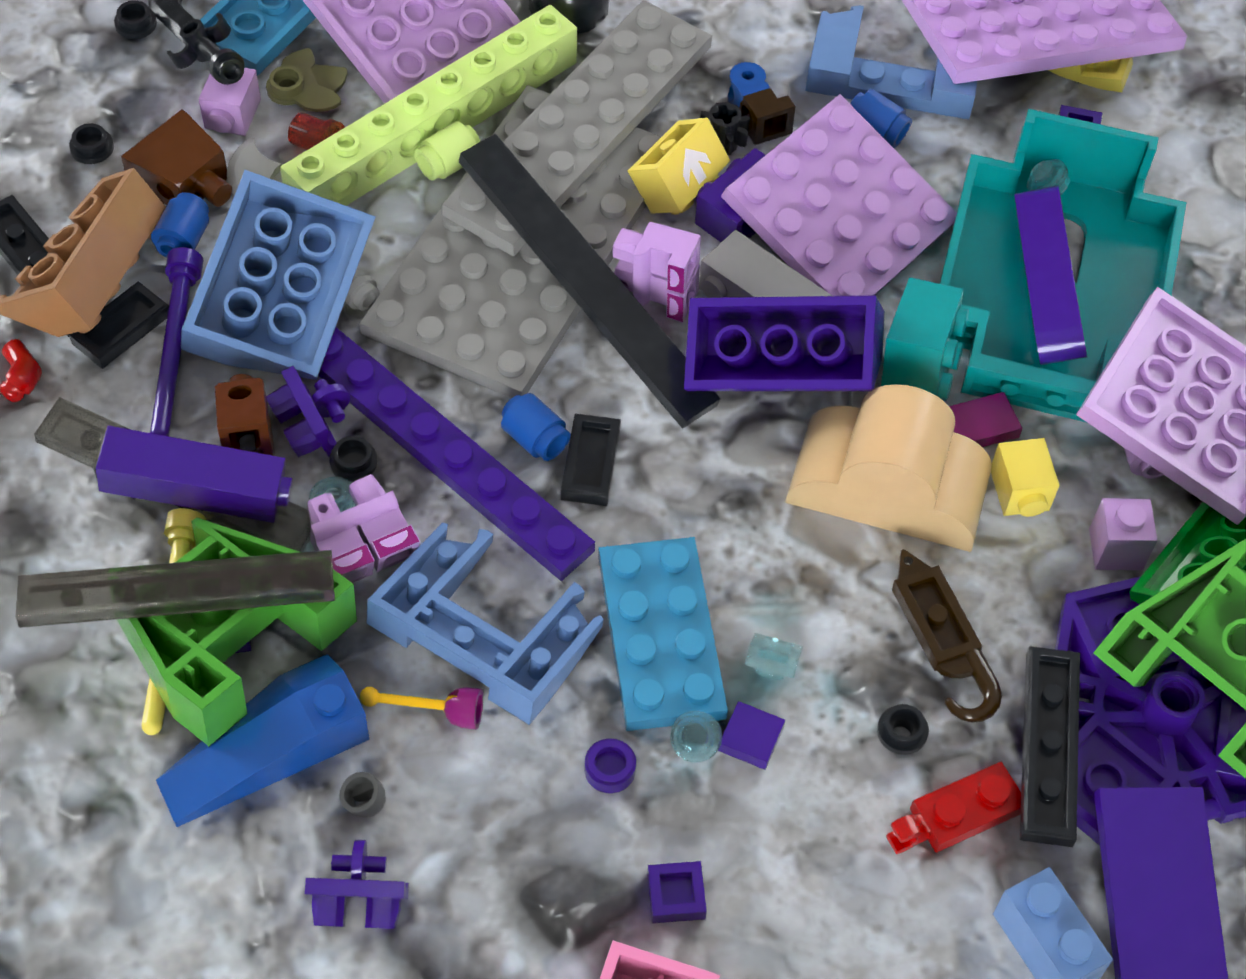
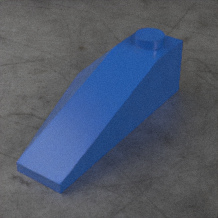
[156,654,370,827]

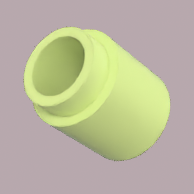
[414,121,480,181]

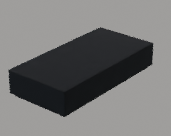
[69,281,169,369]
[560,413,621,506]

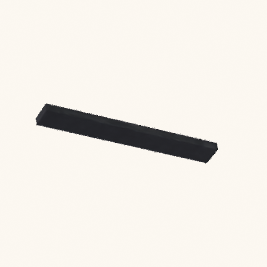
[459,134,721,429]

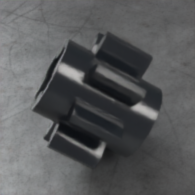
[700,102,750,155]

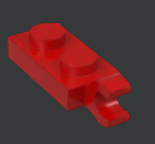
[886,761,1021,854]

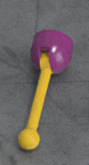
[359,686,483,730]

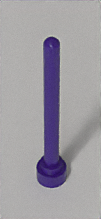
[150,247,204,436]

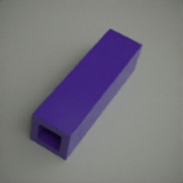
[96,426,293,523]

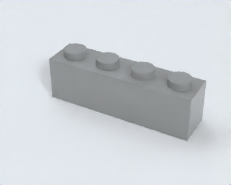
[699,230,832,298]

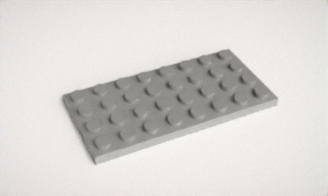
[359,85,661,398]

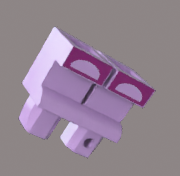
[613,221,701,323]
[307,474,420,583]

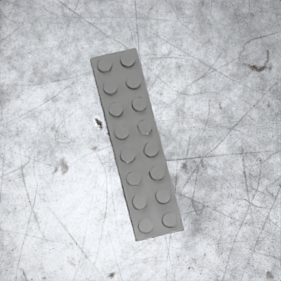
[442,0,712,257]

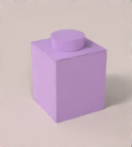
[199,68,261,136]
[1089,498,1157,570]

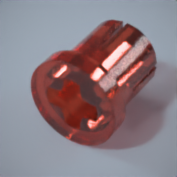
[288,112,345,150]

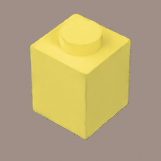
[991,438,1060,517]

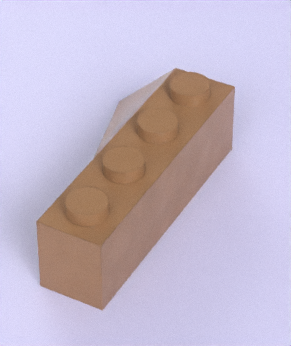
[0,168,166,337]

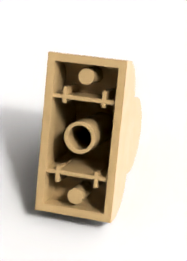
[785,384,992,552]

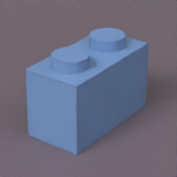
[993,867,1113,979]

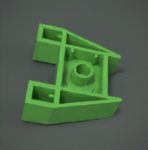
[109,517,357,746]
[1093,539,1246,779]

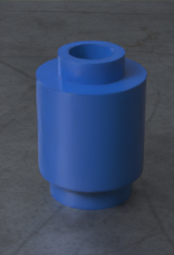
[850,89,912,148]
[151,192,209,258]
[501,393,571,461]

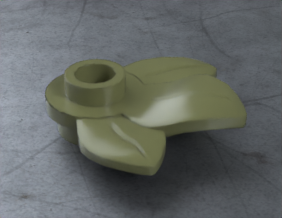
[266,48,348,112]

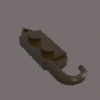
[892,549,1002,723]

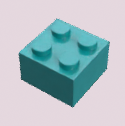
[881,277,969,402]

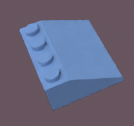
[181,170,376,380]

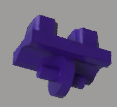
[266,365,350,458]
[305,840,409,929]

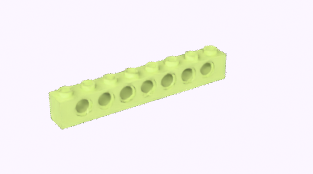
[280,5,577,206]

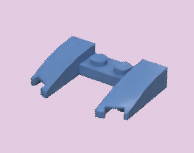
[805,5,977,120]
[366,523,604,725]

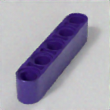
[1014,185,1087,365]

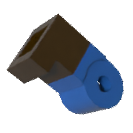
[727,62,796,145]

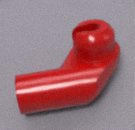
[0,339,42,402]

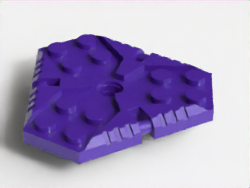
[1055,576,1246,846]

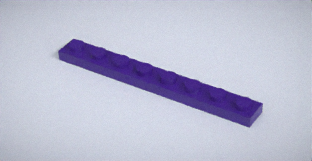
[318,327,595,581]

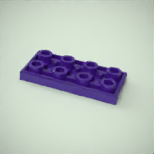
[1094,787,1228,979]

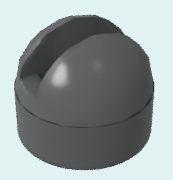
[339,772,386,818]

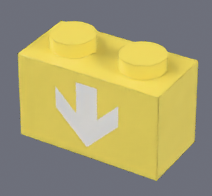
[628,118,730,215]

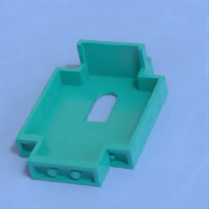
[939,109,1187,423]

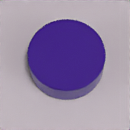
[584,738,636,793]

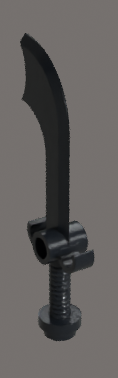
[148,0,245,84]

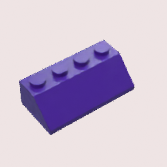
[684,295,885,391]

